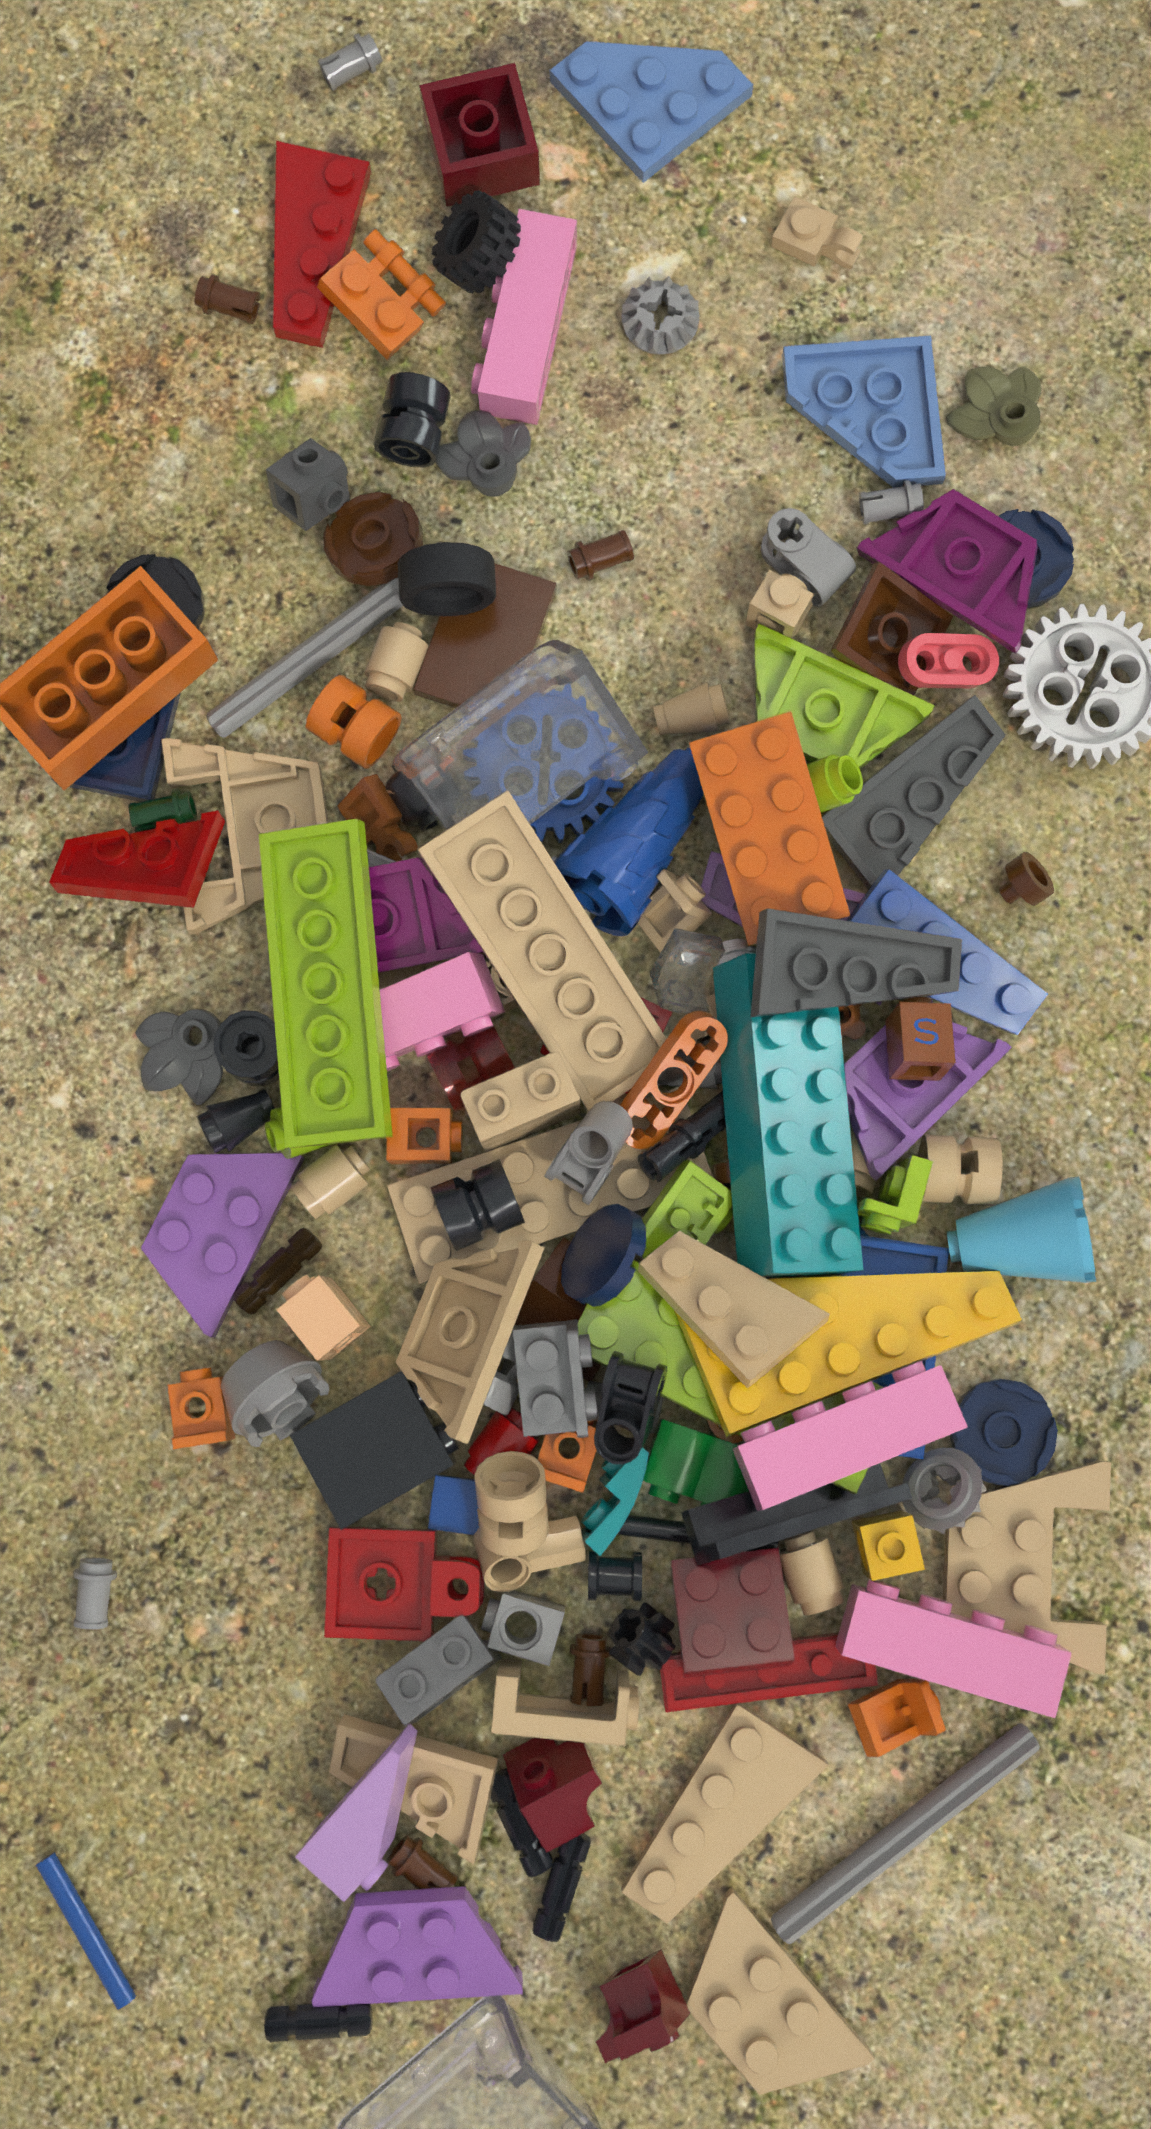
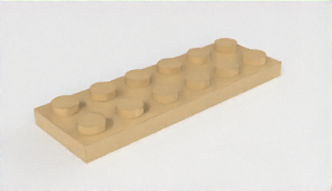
[417,790,677,1111]
[387,1087,713,1285]

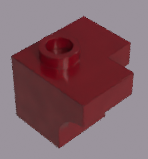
[503,1738,602,1853]
[595,1949,690,2063]

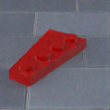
[273,141,372,348]

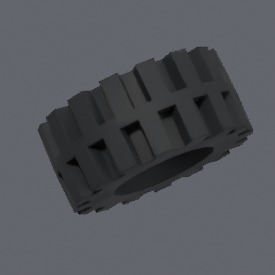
[432,191,521,294]

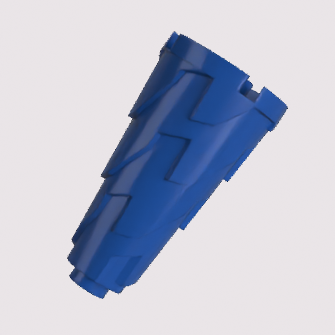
[554,748,704,937]

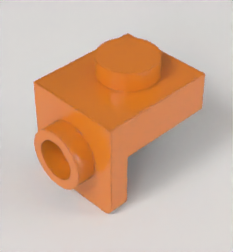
[848,1679,945,1757]

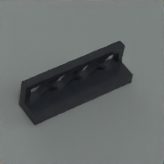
[681,1463,912,1566]

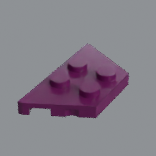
[857,489,1038,654]
[369,857,483,973]

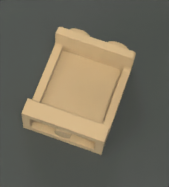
[461,1052,581,1152]
[491,1659,640,1746]

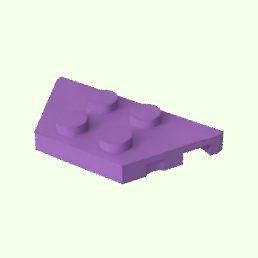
[844,1022,1012,1181]
[141,1153,305,1337]
[312,1886,523,2007]

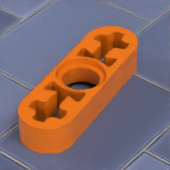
[620,1011,728,1149]

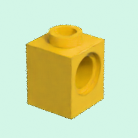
[851,1510,925,1581]

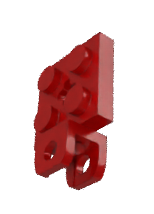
[324,1526,485,1641]

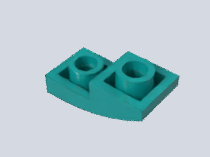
[581,1447,649,1556]

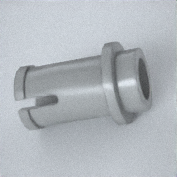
[317,33,383,91]
[859,480,924,525]
[73,1558,117,1629]

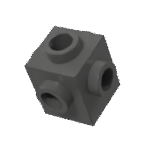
[266,438,350,531]

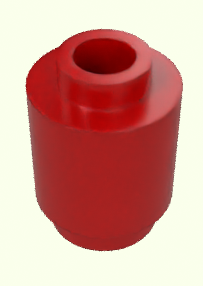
[464,1407,539,1475]

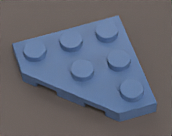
[550,41,753,183]
[782,336,946,488]

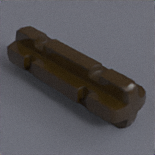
[233,1228,322,1315]

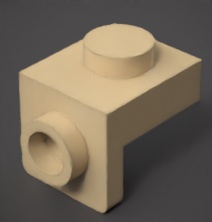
[638,869,712,955]

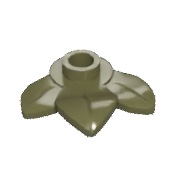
[946,366,1042,446]

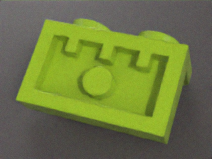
[857,1155,933,1235]
[640,1160,733,1259]

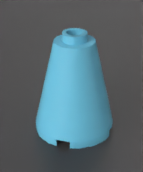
[947,1176,1096,1283]

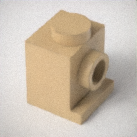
[745,570,814,639]

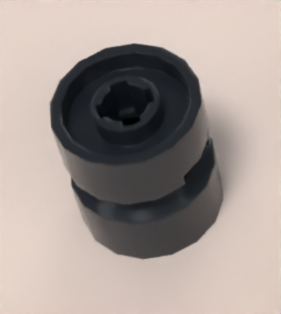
[373,372,451,468]
[214,1010,279,1086]
[430,1159,525,1251]

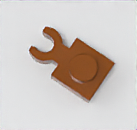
[337,774,418,862]

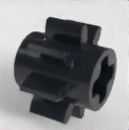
[608,1602,676,1676]

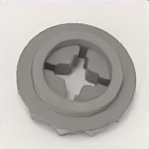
[622,276,699,354]
[902,1448,987,1534]

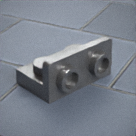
[513,1320,598,1438]
[376,1616,502,1726]

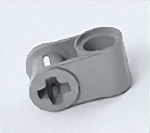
[760,508,856,607]
[544,1101,633,1205]

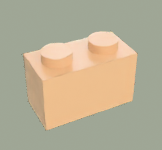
[277,1275,371,1361]

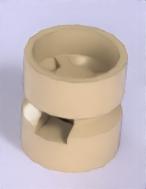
[918,1134,1003,1206]
[474,1451,549,1557]

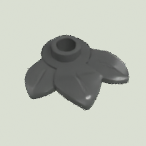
[436,410,531,497]
[135,1009,223,1105]

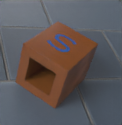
[885,997,956,1081]

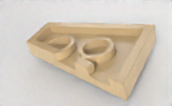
[638,1231,830,1389]
[329,1714,498,1865]

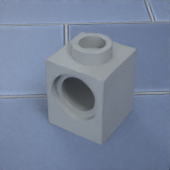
[481,1590,565,1666]

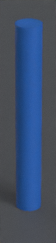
[36,1852,136,2010]

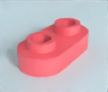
[898,633,999,689]

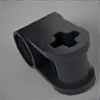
[594,1351,667,1465]

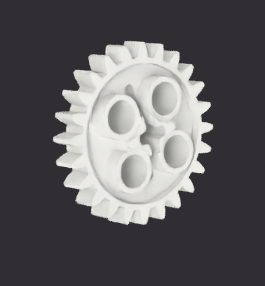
[1003,604,1151,769]

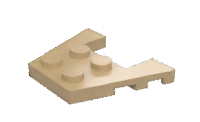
[161,738,329,934]
[943,1460,1111,1675]

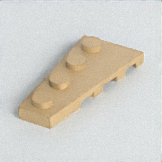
[621,1703,829,1924]

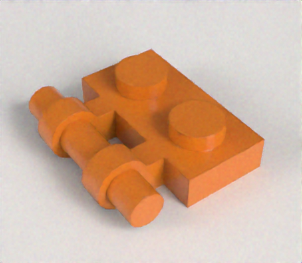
[317,229,446,360]

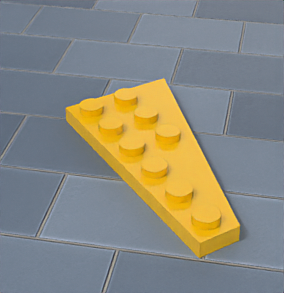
[674,1271,1022,1437]

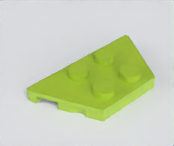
[754,624,935,769]

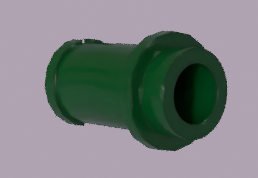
[128,788,197,833]

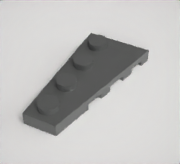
[822,695,1006,890]
[751,908,962,1017]

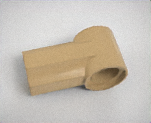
[473,1516,586,1592]

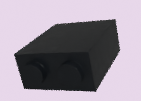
[290,1371,460,1530]

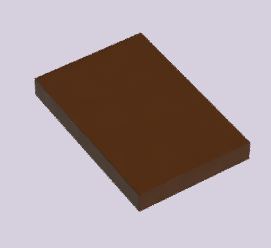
[413,563,557,716]

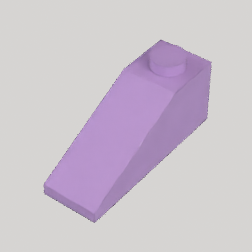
[295,1723,418,1902]

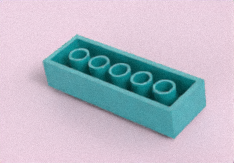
[713,953,863,1279]

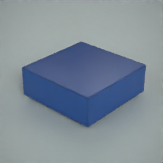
[428,1474,479,1535]

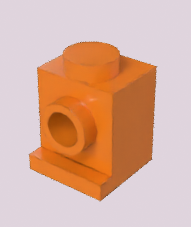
[386,1108,463,1165]
[168,1368,235,1449]
[537,1421,597,1493]

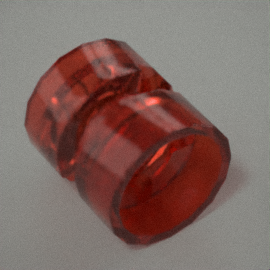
[426,1026,515,1112]

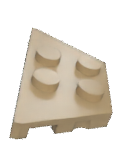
[396,1240,544,1444]
[685,1887,875,2095]

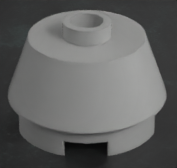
[221,1340,329,1447]

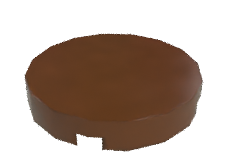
[323,492,423,586]

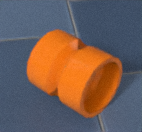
[305,675,402,769]

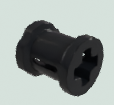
[588,1551,642,1601]

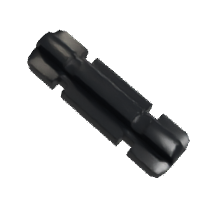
[490,1768,553,1877]
[533,1833,591,1942]
[264,2004,373,2042]

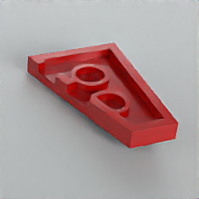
[49,810,226,908]

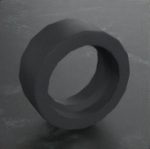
[398,542,496,616]

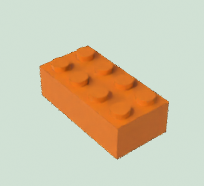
[0,566,218,791]
[689,711,851,946]

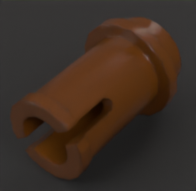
[195,274,261,324]
[567,530,634,581]
[569,1633,611,1707]
[386,1835,458,1889]

